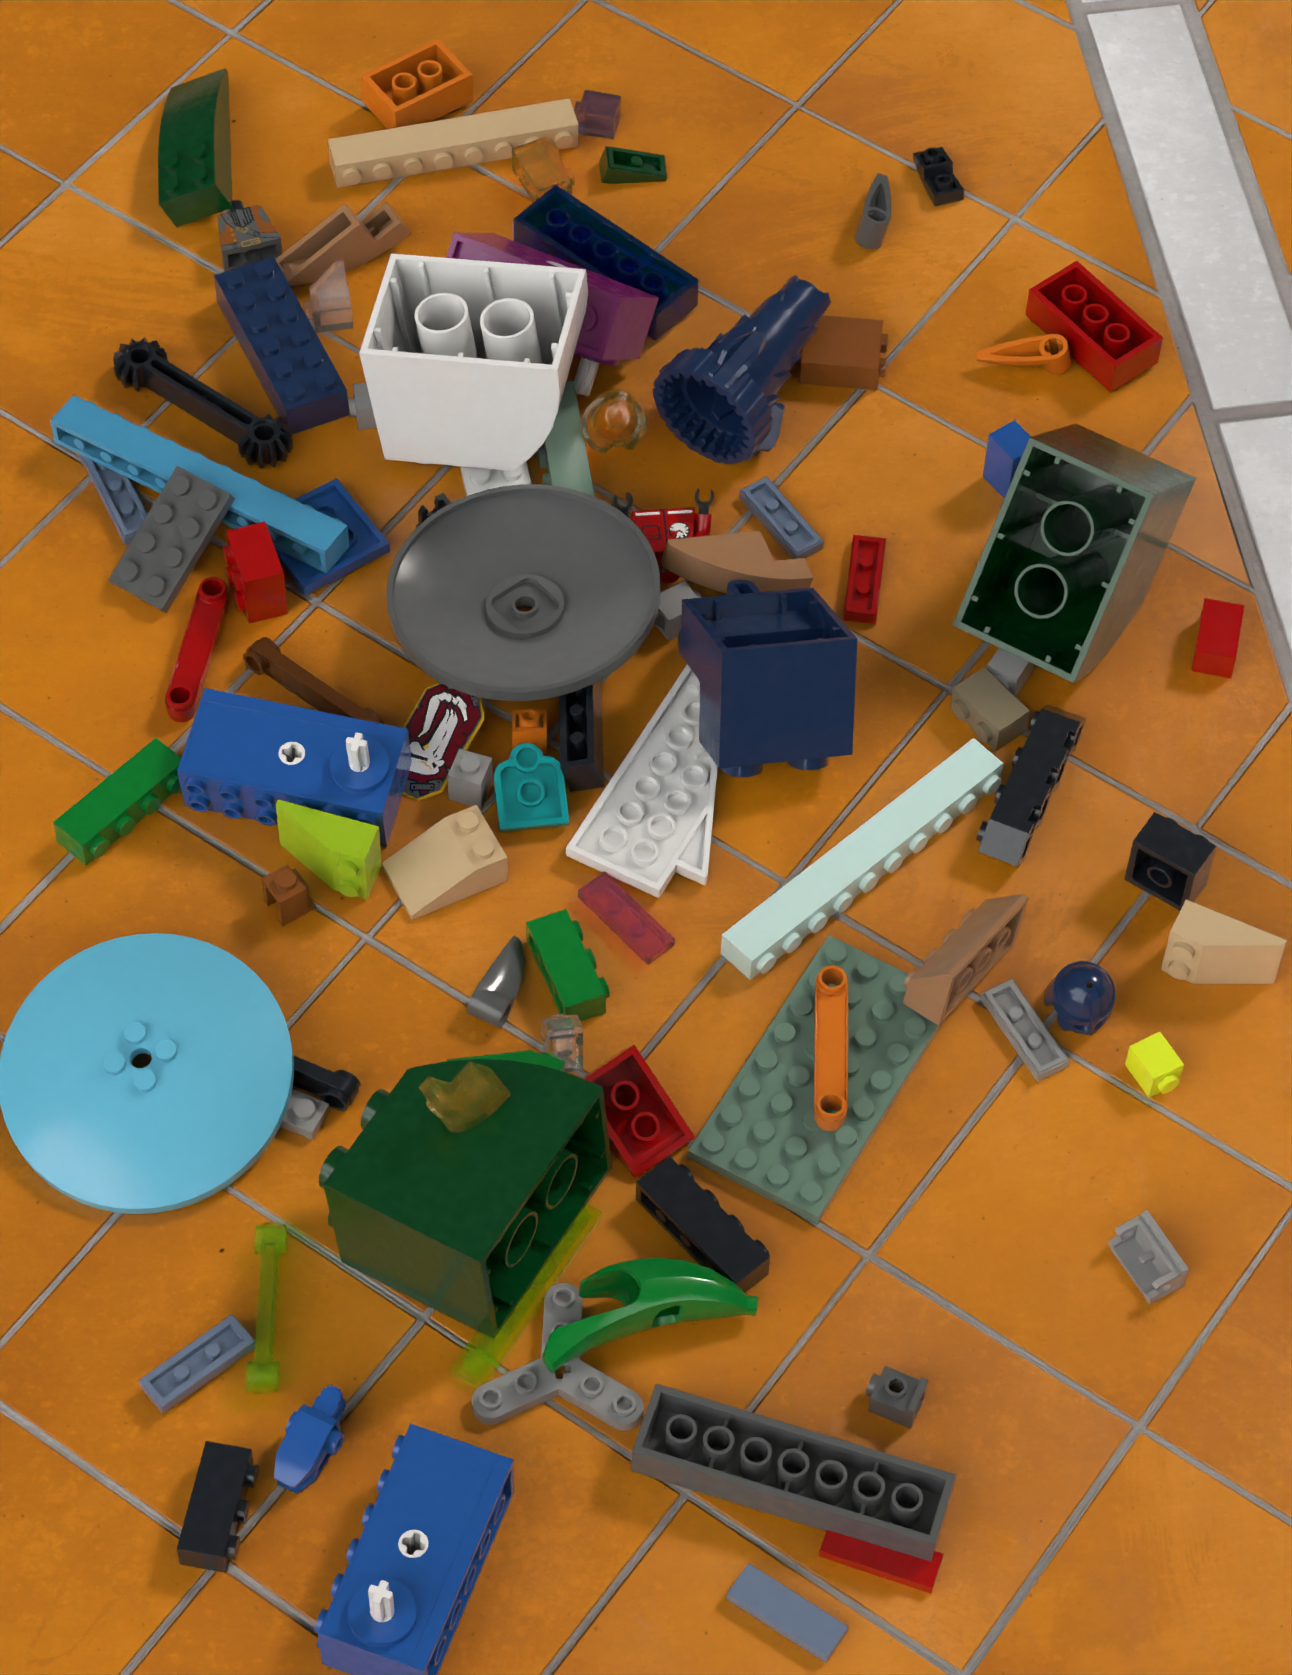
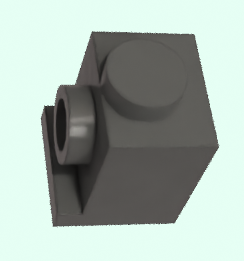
[865,1366,928,1429]

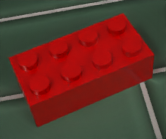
[1025,261,1163,393]

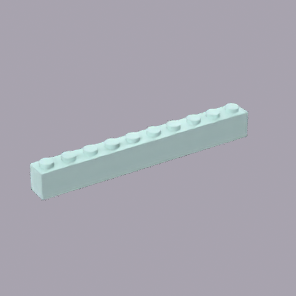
[721,738,1003,980]

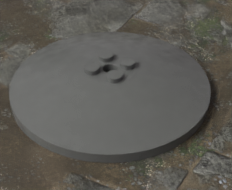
[387,484,661,701]

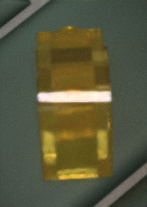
[419,1061,511,1132]

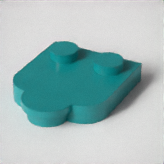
[494,743,569,832]

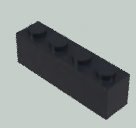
[559,680,604,792]
[636,1156,770,1293]

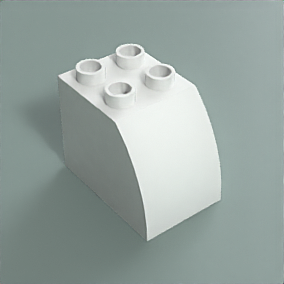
[359,253,588,471]

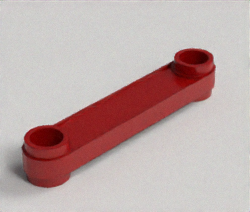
[165,577,229,722]

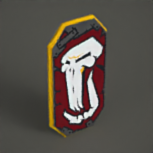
[403,683,485,801]

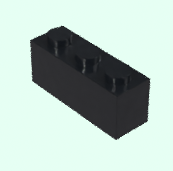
[177,1441,259,1573]

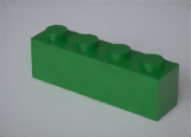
[53,738,181,865]

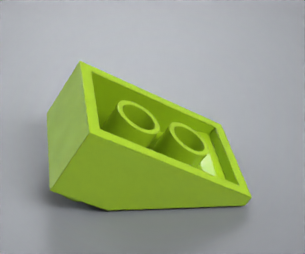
[276,799,382,900]

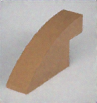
[276,202,412,286]
[660,531,813,593]

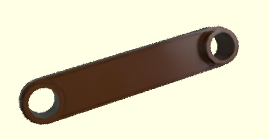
[243,637,384,724]

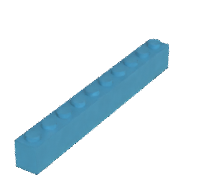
[50,395,349,573]

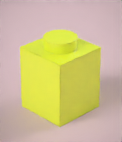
[1125,1031,1184,1098]

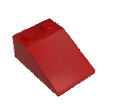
[582,1045,695,1178]

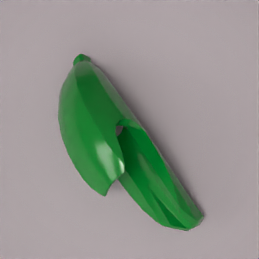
[542,1258,758,1373]

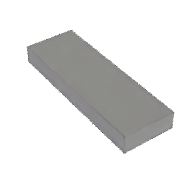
[980,979,1070,1082]

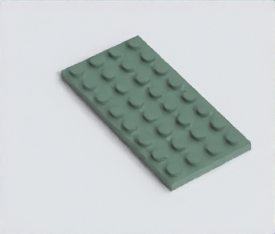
[688,935,946,1224]

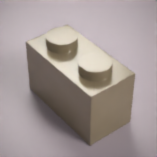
[951,667,1030,751]

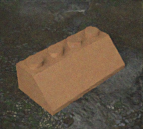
[903,894,1029,1026]

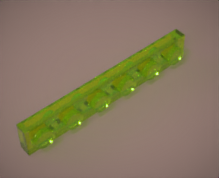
[450,1204,602,1389]

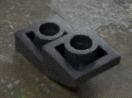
[913,147,964,206]

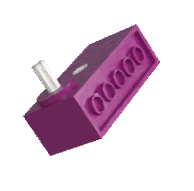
[446,232,659,396]

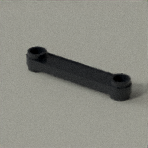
[293,1056,361,1111]

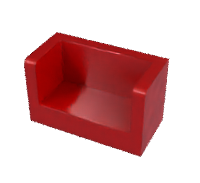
[1191,598,1245,678]

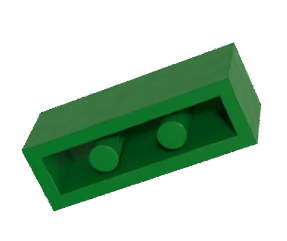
[526,909,610,1027]

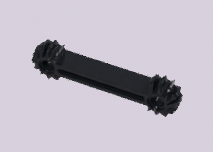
[113,337,293,469]

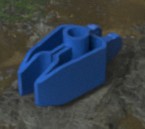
[274,1385,346,1494]

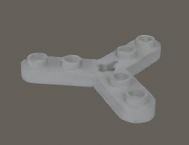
[472,1283,644,1431]

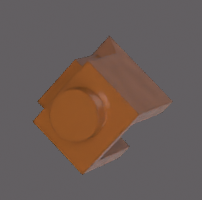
[262,864,317,926]

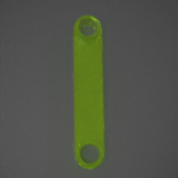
[246,1222,287,1394]

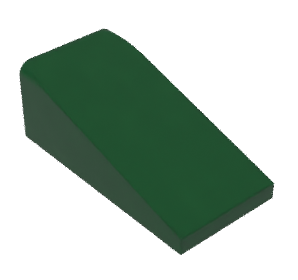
[599,146,667,184]

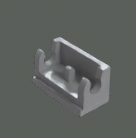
[1108,1210,1189,1304]

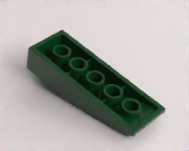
[158,68,233,227]

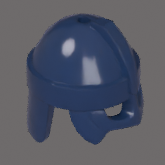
[1044,961,1116,1035]

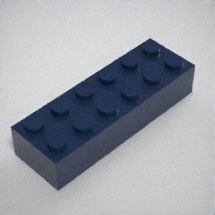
[214,256,349,435]

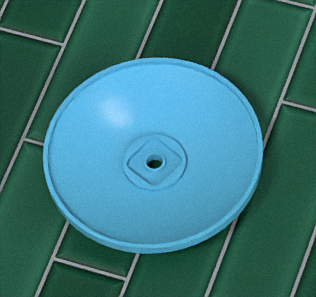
[0,933,294,1214]

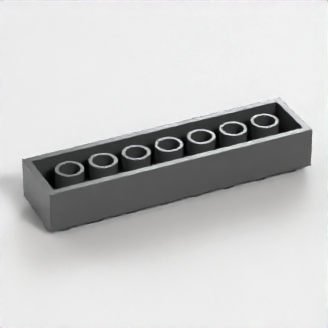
[631,1384,956,1561]

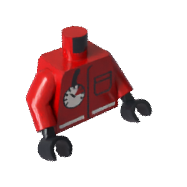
[611,488,715,583]

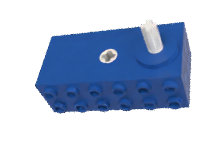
[177,688,412,847]
[315,1424,514,1675]

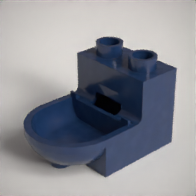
[678,580,858,777]

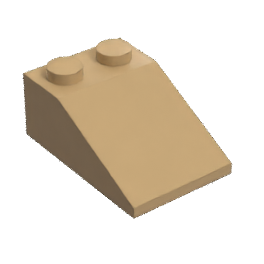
[382,805,508,920]
[1161,900,1287,984]

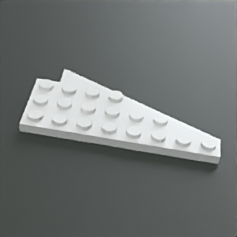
[566,665,718,898]

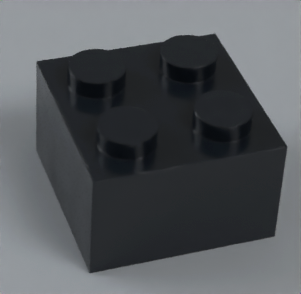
[1124,812,1216,911]

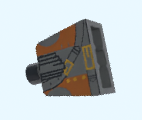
[217,200,282,272]

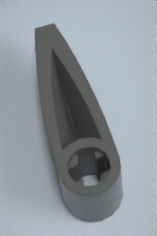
[854,173,891,249]
[467,936,524,1028]

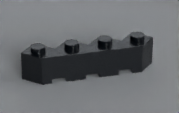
[976,704,1086,866]

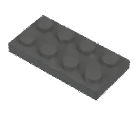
[108,466,235,613]

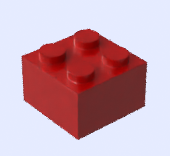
[222,521,288,624]

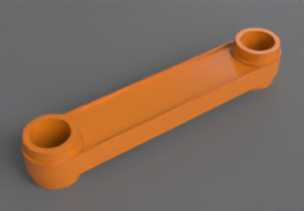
[813,965,848,1132]

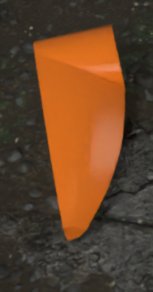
[976,334,1072,375]

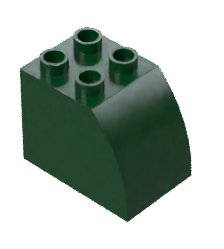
[953,423,1196,683]
[319,1059,612,1339]

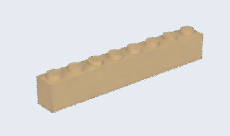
[328,98,579,188]

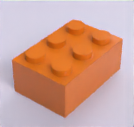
[361,38,473,129]

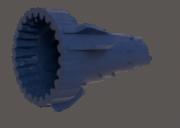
[653,275,831,464]

